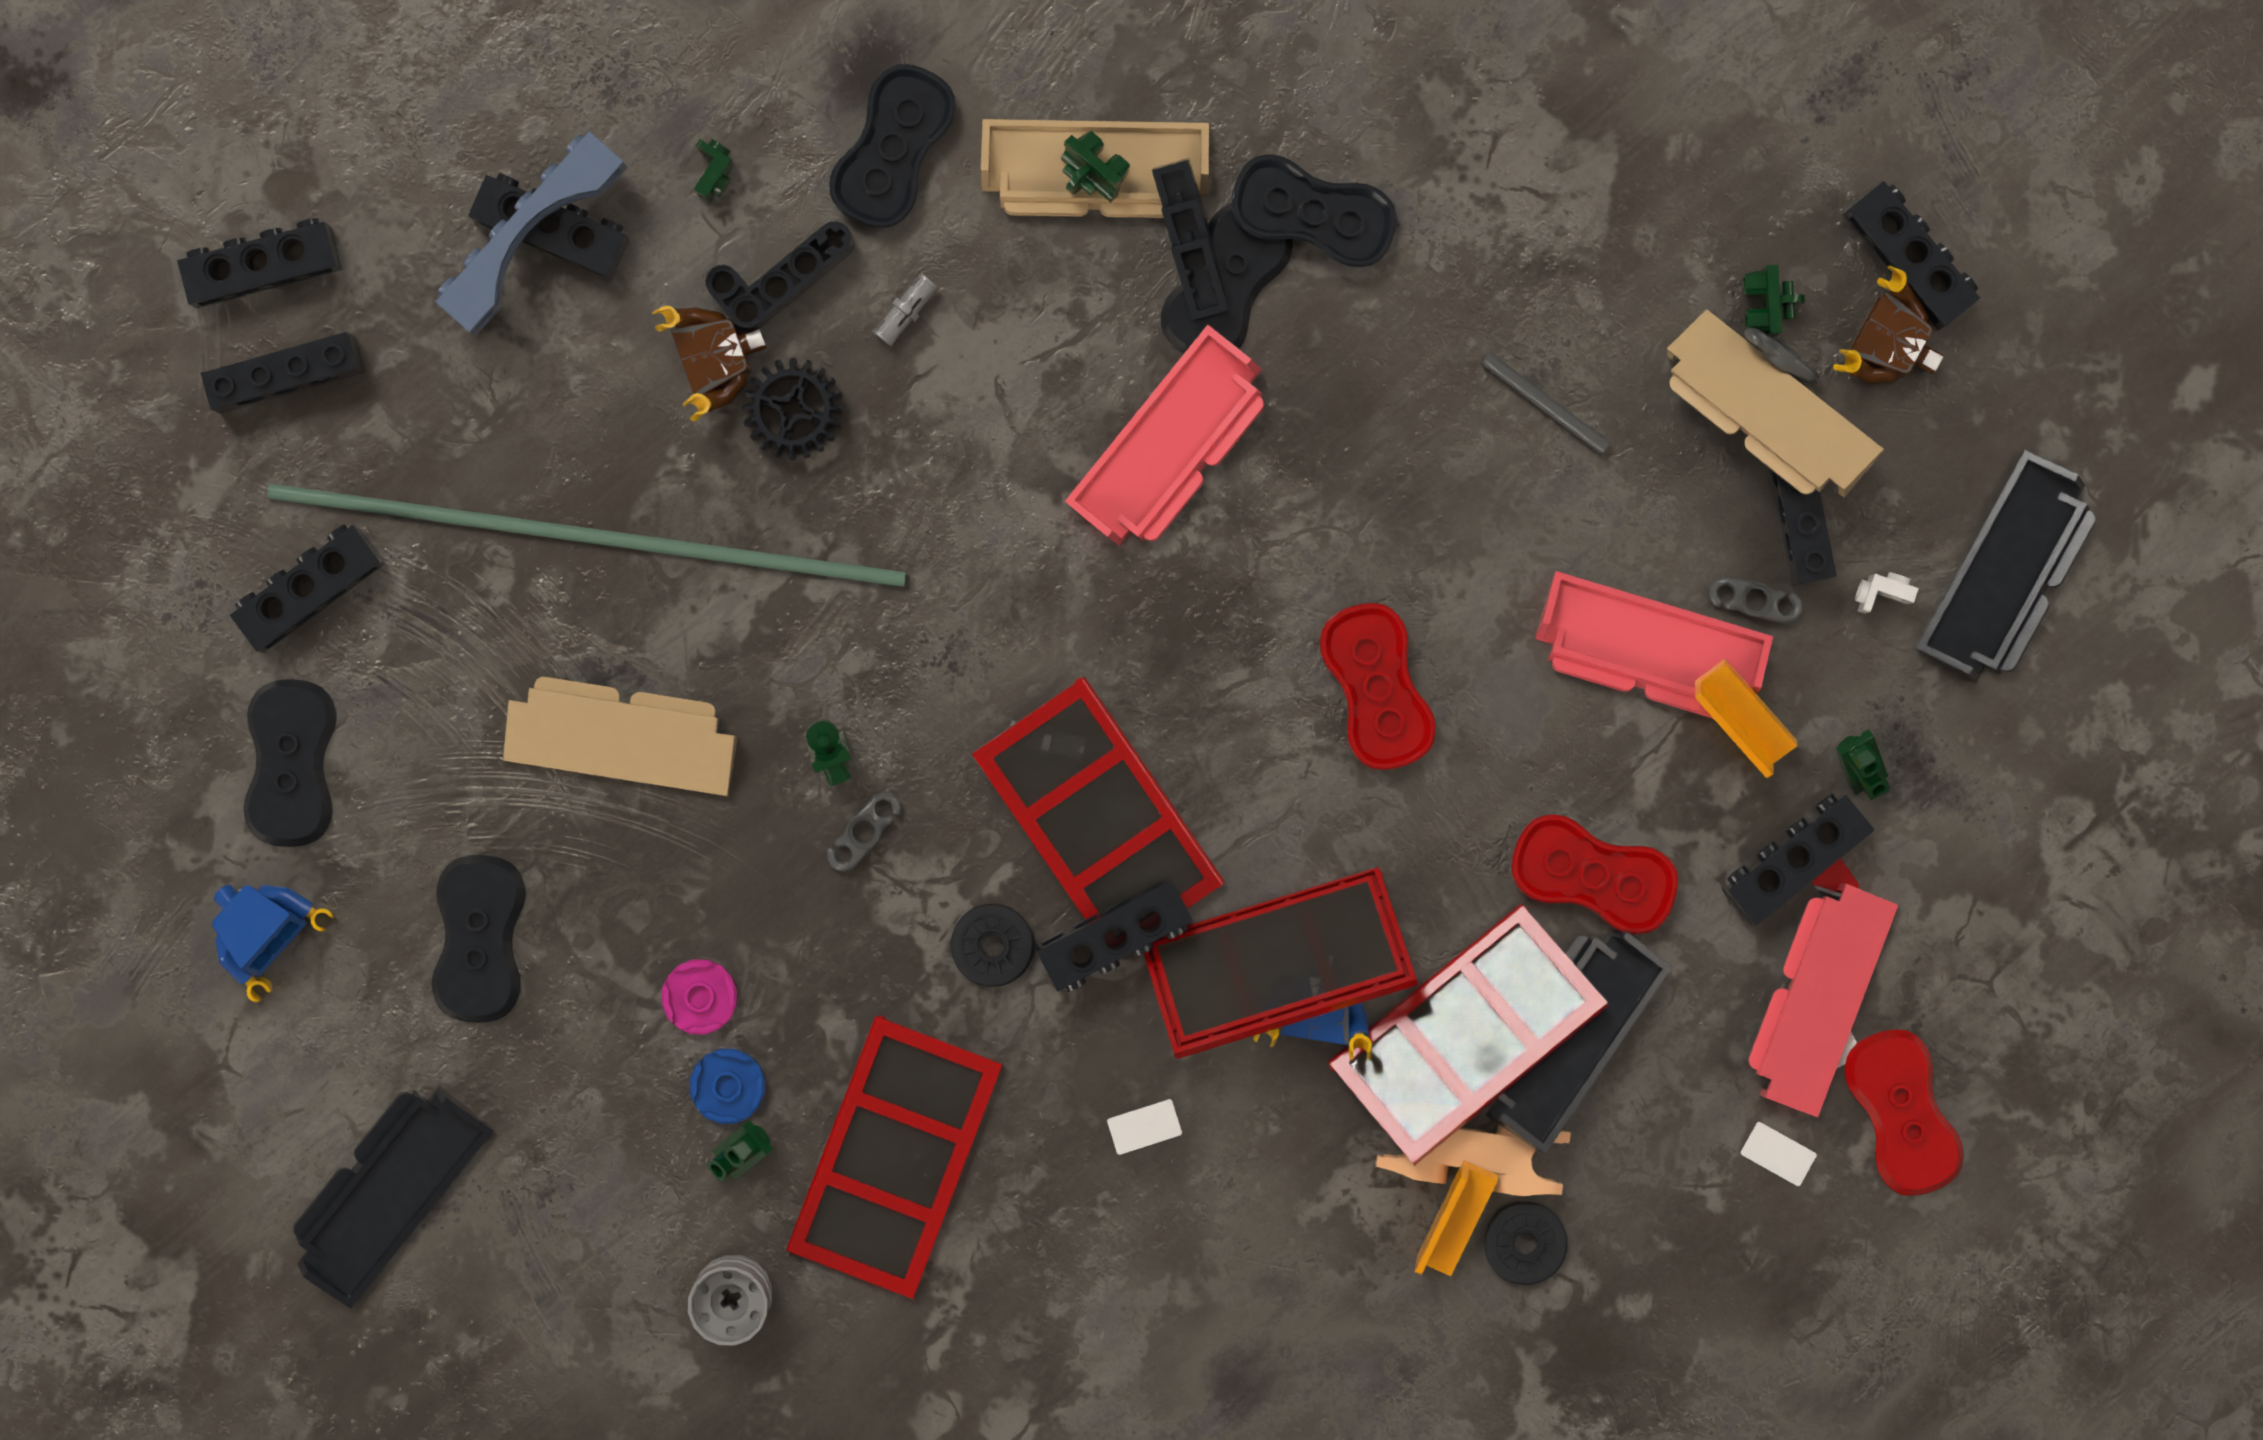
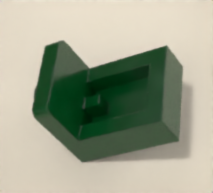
[694,139,735,202]

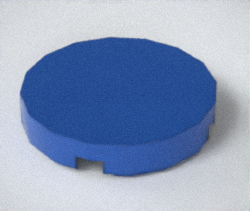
[690,1048,765,1124]

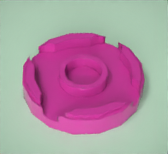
[662,959,738,1034]

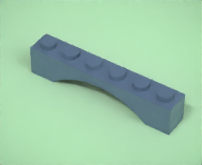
[435,131,628,336]

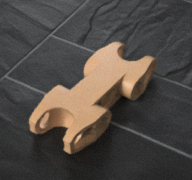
[1375,1102,1571,1196]

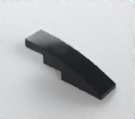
[1152,158,1229,320]

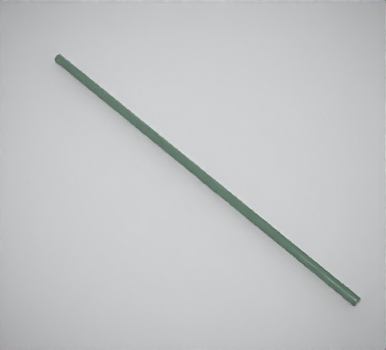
[267,484,906,587]

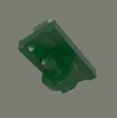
[1061,131,1130,203]
[1742,265,1806,337]
[806,719,851,787]
[1836,729,1890,800]
[706,1120,773,1182]

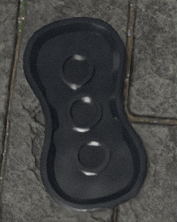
[829,64,956,228]
[1231,155,1396,267]
[1161,203,1293,353]
[243,679,336,847]
[432,855,525,1023]

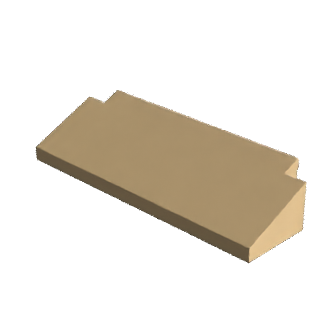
[981,119,1209,218]
[1666,309,1884,498]
[503,677,738,796]

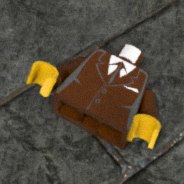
[1833,266,1944,384]
[652,306,767,421]

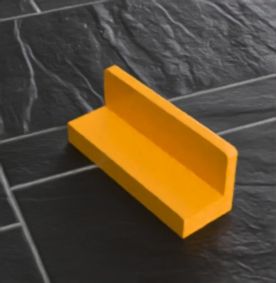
[1695,659,1798,779]
[1414,1160,1498,1276]

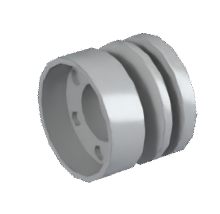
[688,1255,773,1346]

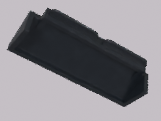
[1916,450,2096,683]
[1480,929,1672,1154]
[293,1086,493,1309]

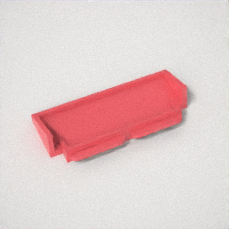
[1064,325,1265,546]
[1535,571,1773,719]
[1748,883,1898,1118]

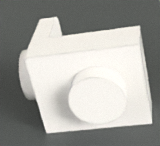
[1855,572,1919,614]

